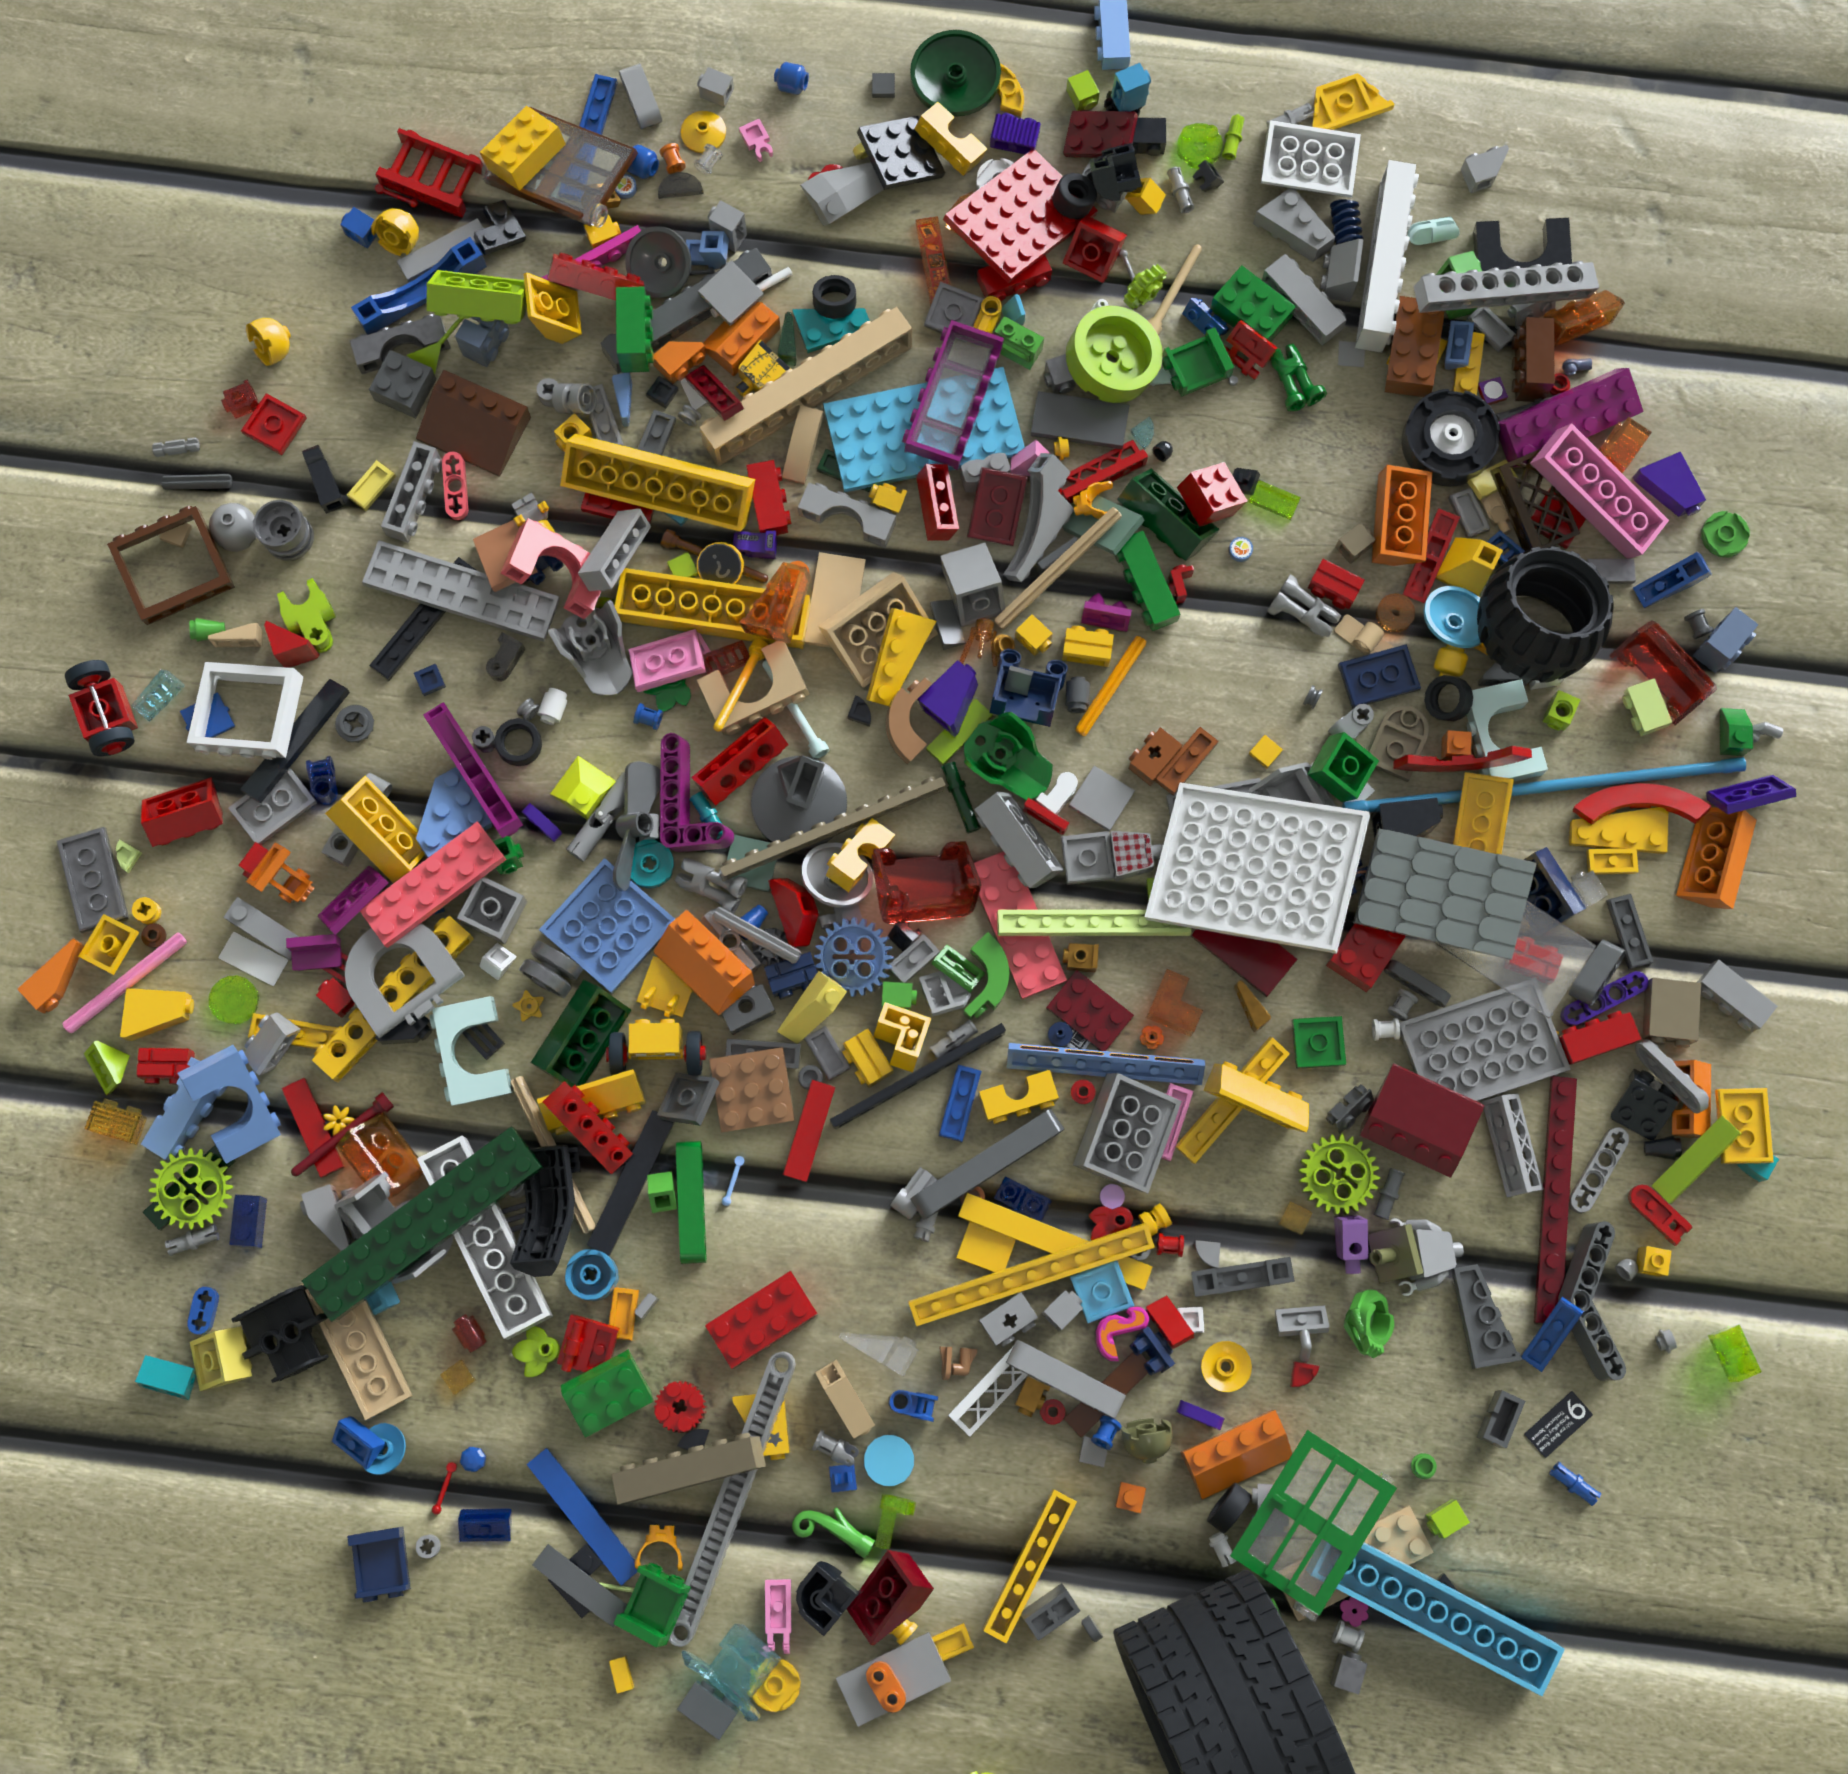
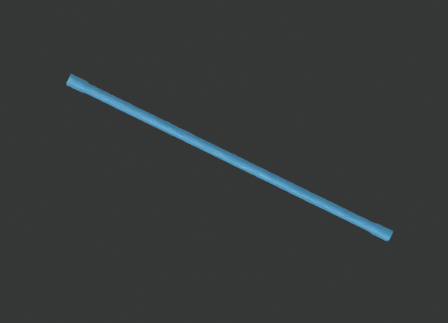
[1342,757,1746,812]

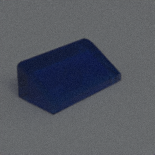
[458,1509,512,1542]

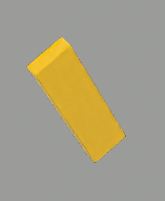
[248,1013,346,1054]

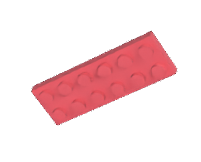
[360,821,507,948]
[967,851,1067,1000]

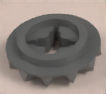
[335,705,374,743]
[752,927,789,966]

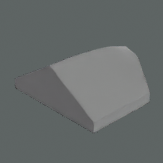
[919,971,971,1016]

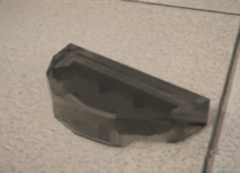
[658,172,704,199]

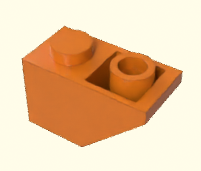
[653,341,706,384]

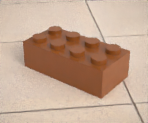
[1384,296,1445,397]

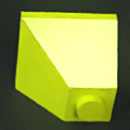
[550,756,616,820]

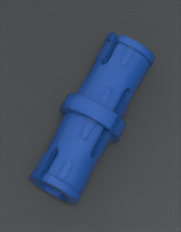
[1549,1461,1601,1506]

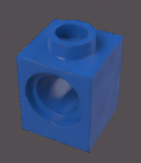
[340,207,377,249]

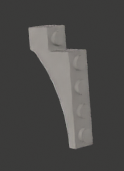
[1003,453,1074,582]

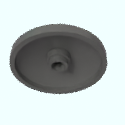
[751,756,847,851]

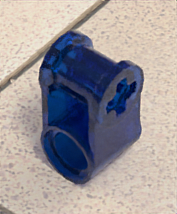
[306,756,338,805]

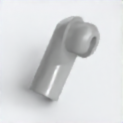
[1753,722,1783,742]

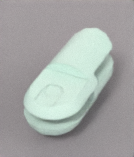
[1407,216,1460,245]

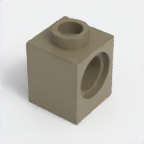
[1335,523,1376,564]

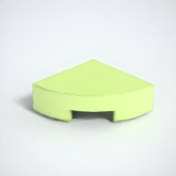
[116,839,142,873]

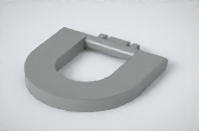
[345,924,465,1038]

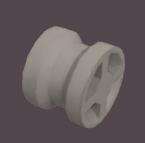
[537,378,558,407]

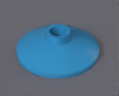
[361,1423,406,1475]

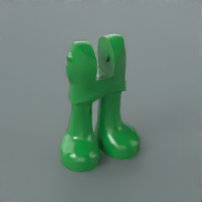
[1270,343,1327,412]

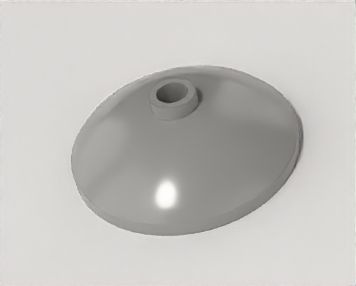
[801,843,873,908]

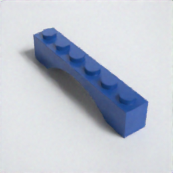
[351,237,487,335]

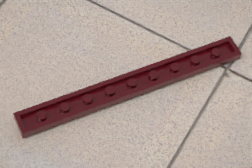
[1534,1076,1577,1324]

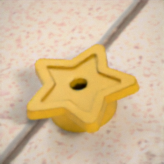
[513,990,544,1022]

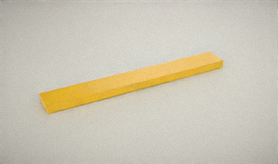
[958,1193,1153,1290]

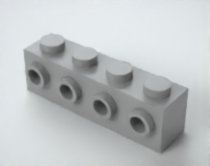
[1262,254,1346,346]
[381,441,442,543]
[578,509,651,591]

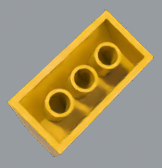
[325,776,425,884]
[1203,1061,1309,1133]
[537,1069,646,1135]

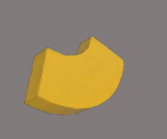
[997,63,1024,117]

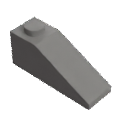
[223,897,299,961]
[300,1184,353,1251]

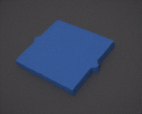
[180,692,235,738]

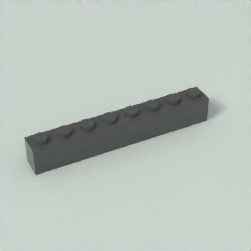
[601,248,772,374]

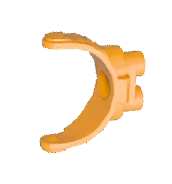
[1073,481,1113,519]
[635,1525,683,1571]

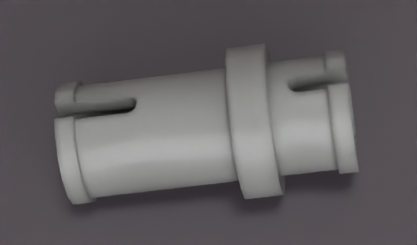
[914,1211,939,1242]

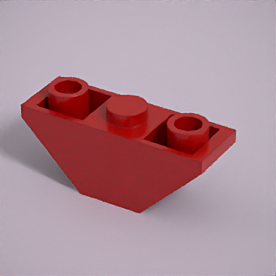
[768,878,819,948]

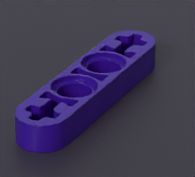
[1560,971,1649,1027]

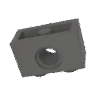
[721,984,776,1035]

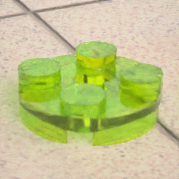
[1177,123,1223,169]

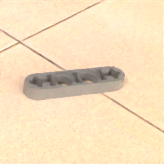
[1569,1127,1629,1213]

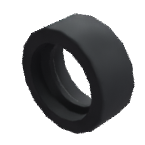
[812,275,857,319]
[1424,675,1473,722]
[494,718,542,766]
[1207,1483,1252,1534]

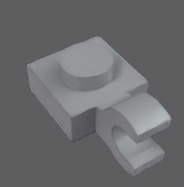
[819,904,862,929]

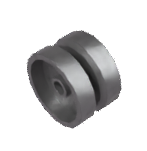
[519,941,583,998]

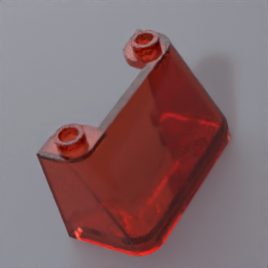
[872,841,982,924]

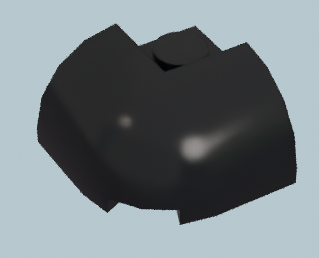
[796,1561,860,1636]

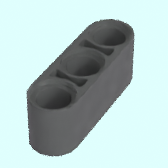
[1569,939,1626,1006]

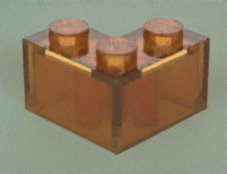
[1599,417,1652,473]
[1146,969,1203,1037]

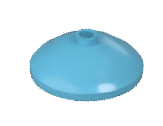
[1423,586,1481,648]

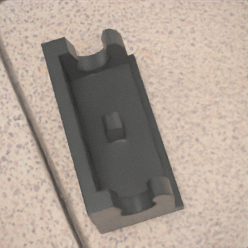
[1021,1583,1080,1641]

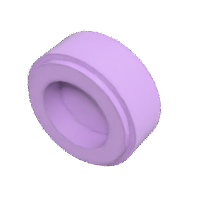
[1099,1184,1125,1209]

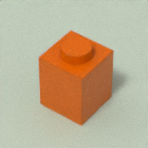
[1441,730,1472,761]

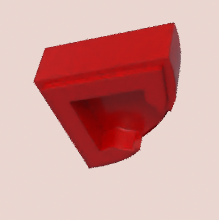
[1290,1362,1320,1387]

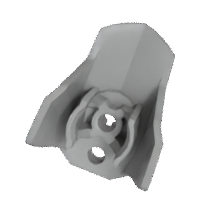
[548,600,633,696]

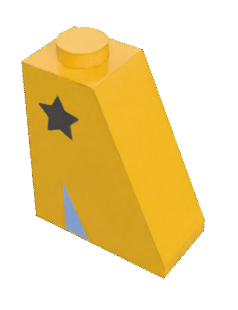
[732,1394,790,1460]

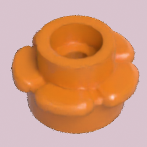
[1140,1026,1164,1049]

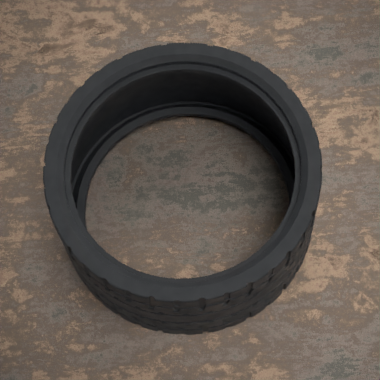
[1113,1570,1356,1774]

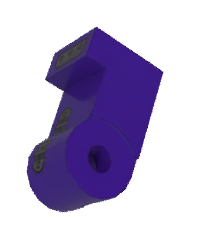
[733,531,777,559]

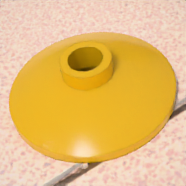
[681,111,726,153]
[1201,1341,1252,1392]

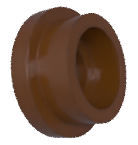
[141,923,167,948]

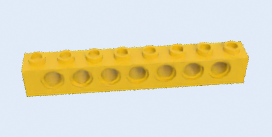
[312,915,474,1083]

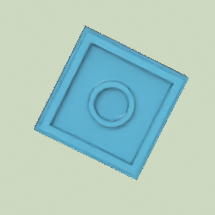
[1070,1260,1134,1323]

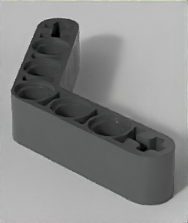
[1558,1221,1626,1381]

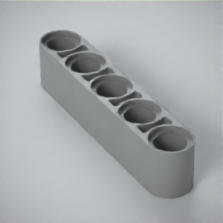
[1006,1340,1126,1419]

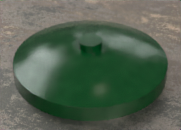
[910,30,1001,117]

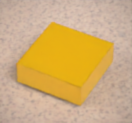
[1249,735,1283,769]

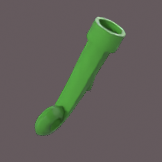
[792,1507,875,1558]

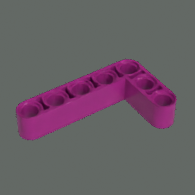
[660,733,734,852]

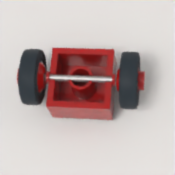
[65,660,138,757]

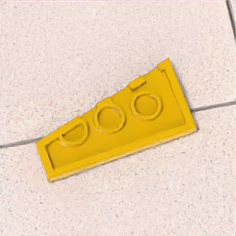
[866,608,937,706]

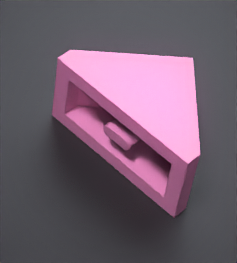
[1010,440,1051,476]

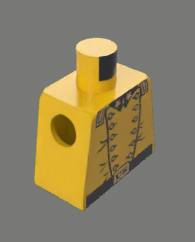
[735,340,791,398]

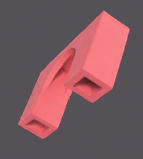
[501,518,601,619]

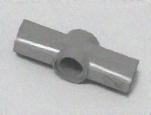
[700,908,762,973]

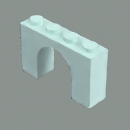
[1467,679,1548,781]
[430,996,513,1106]

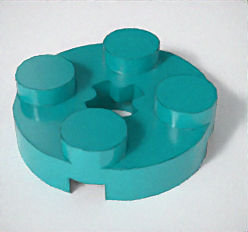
[630,839,674,888]

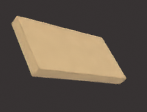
[804,552,866,648]

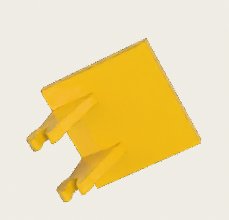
[636,956,692,1018]

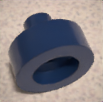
[1048,1022,1073,1047]

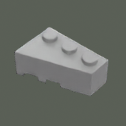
[1253,188,1335,262]

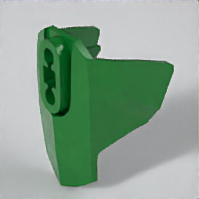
[964,712,1053,800]

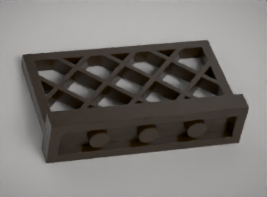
[1490,448,1580,551]

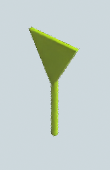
[407,318,464,374]

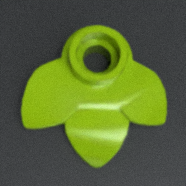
[512,1326,560,1378]

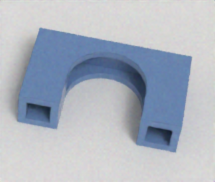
[178,1045,281,1164]

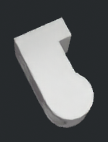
[1036,772,1078,815]

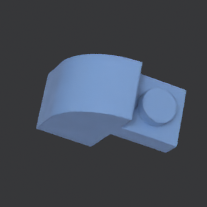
[686,231,729,269]

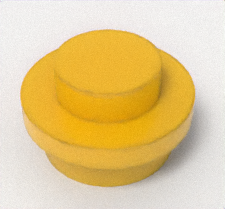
[1053,437,1069,461]

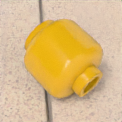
[1433,644,1468,677]

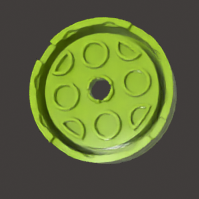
[1066,305,1163,403]

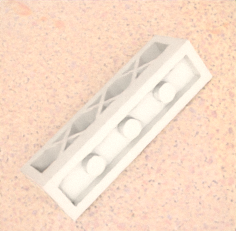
[948,1347,1028,1437]

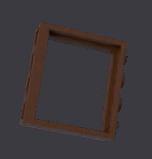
[107,506,235,625]

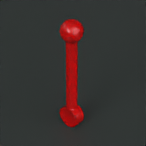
[375,184,418,208]
[432,1462,457,1515]

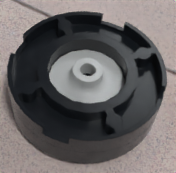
[1401,389,1500,487]

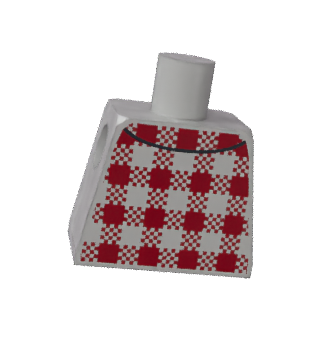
[1109,831,1164,881]

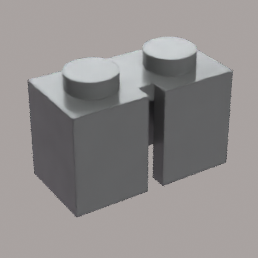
[1476,1390,1526,1448]
[677,1680,739,1740]

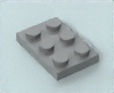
[229,768,317,845]

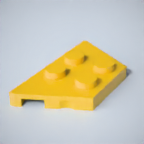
[1312,73,1394,130]

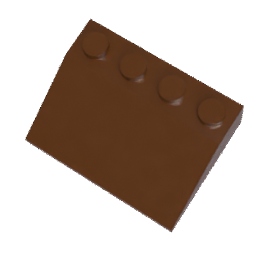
[416,370,531,477]

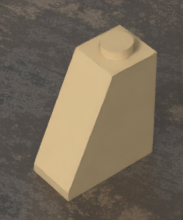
[815,1359,875,1439]

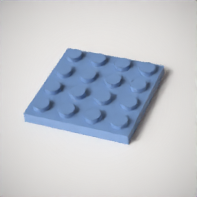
[539,858,675,994]

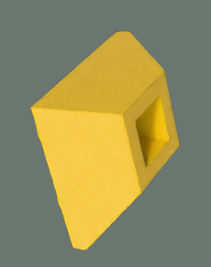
[1435,537,1503,597]

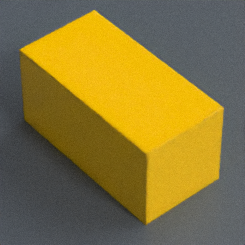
[609,1655,634,1694]

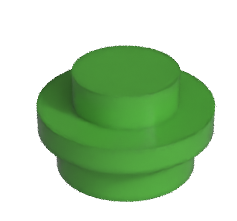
[1411,1453,1437,1479]

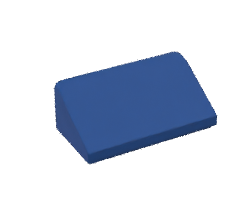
[332,1416,385,1469]

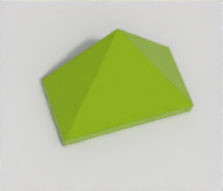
[84,1041,130,1095]

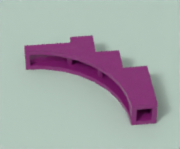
[423,702,523,838]

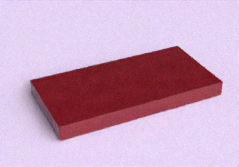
[1191,929,1298,997]

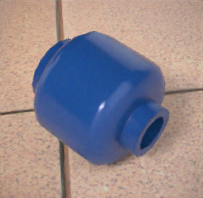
[774,62,809,95]
[627,145,659,179]

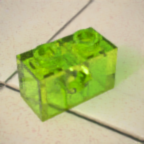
[1708,1325,1762,1382]

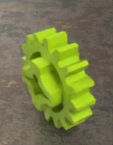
[1123,264,1167,310]

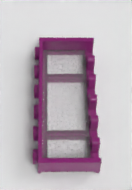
[902,320,1004,470]

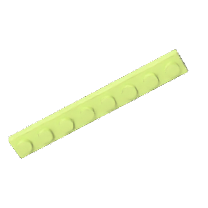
[997,910,1192,936]

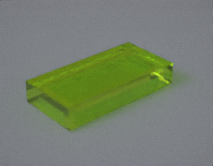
[1248,480,1301,520]

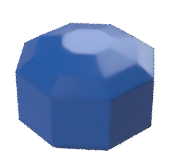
[460,1447,487,1472]

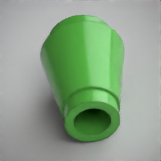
[189,618,226,642]

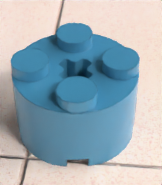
[565,1249,619,1301]

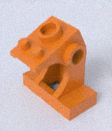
[246,842,314,903]

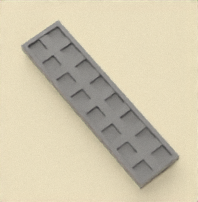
[362,540,560,642]

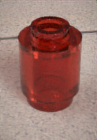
[452,1314,487,1353]

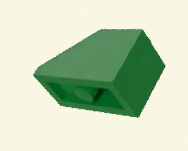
[1720,708,1753,756]

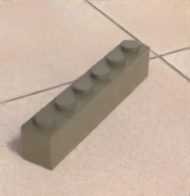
[611,1433,766,1505]

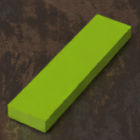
[1652,1116,1742,1204]

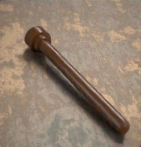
[661,528,769,583]

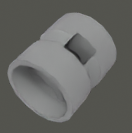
[552,383,597,414]

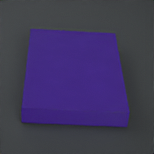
[1706,775,1797,814]

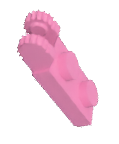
[765,1579,792,1654]

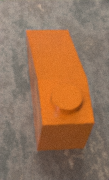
[17,938,84,1014]

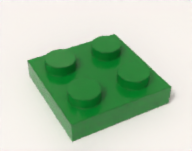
[1292,1016,1346,1069]

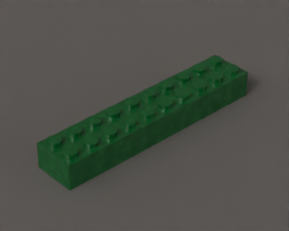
[301,1126,544,1322]

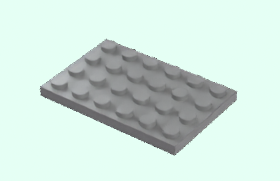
[1400,978,1571,1101]

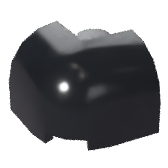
[1089,143,1142,201]

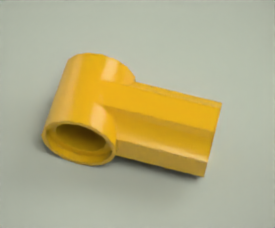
[973,296,1002,334]

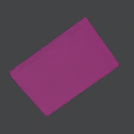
[317,865,388,935]

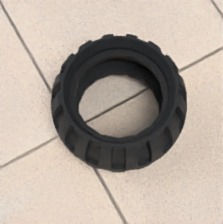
[1477,546,1614,683]

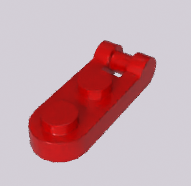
[1628,1184,1693,1246]

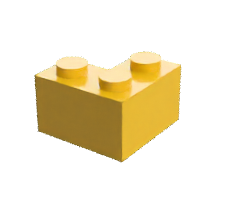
[873,1002,931,1073]

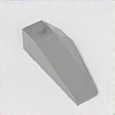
[800,163,884,226]

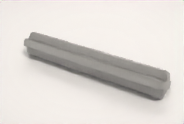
[712,907,801,963]

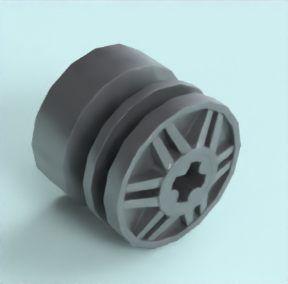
[253,500,314,561]

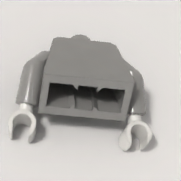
[1389,1218,1464,1296]

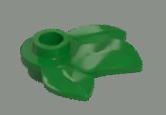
[643,678,691,712]

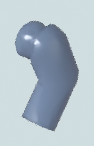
[1562,358,1592,376]

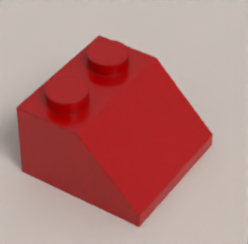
[1063,215,1127,283]

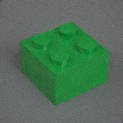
[1307,732,1379,802]

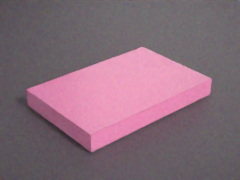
[629,629,706,692]

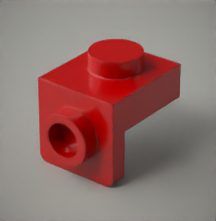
[1167,564,1194,604]

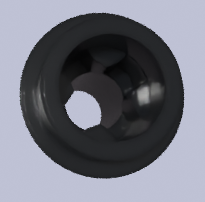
[1644,1136,1682,1160]

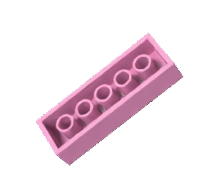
[1530,423,1669,559]

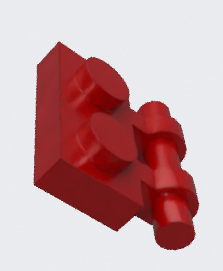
[1224,320,1278,380]

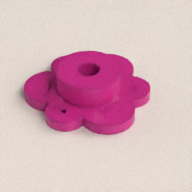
[1340,1597,1368,1627]

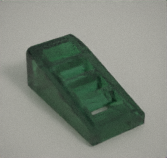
[777,312,797,366]

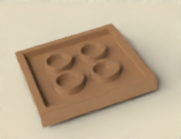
[709,1047,795,1133]

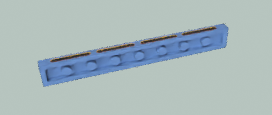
[1007,1043,1205,1085]

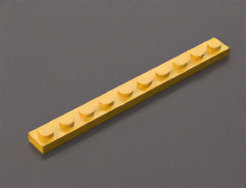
[909,1223,1155,1326]

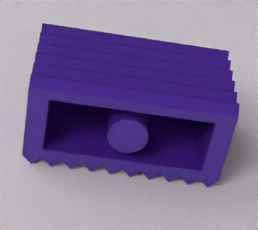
[990,113,1041,155]

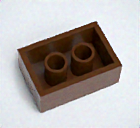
[1511,317,1555,402]

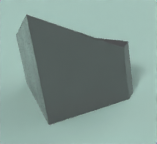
[777,755,825,809]

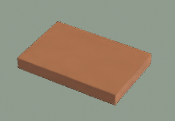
[473,520,537,592]

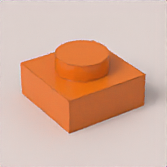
[1115,1482,1146,1513]

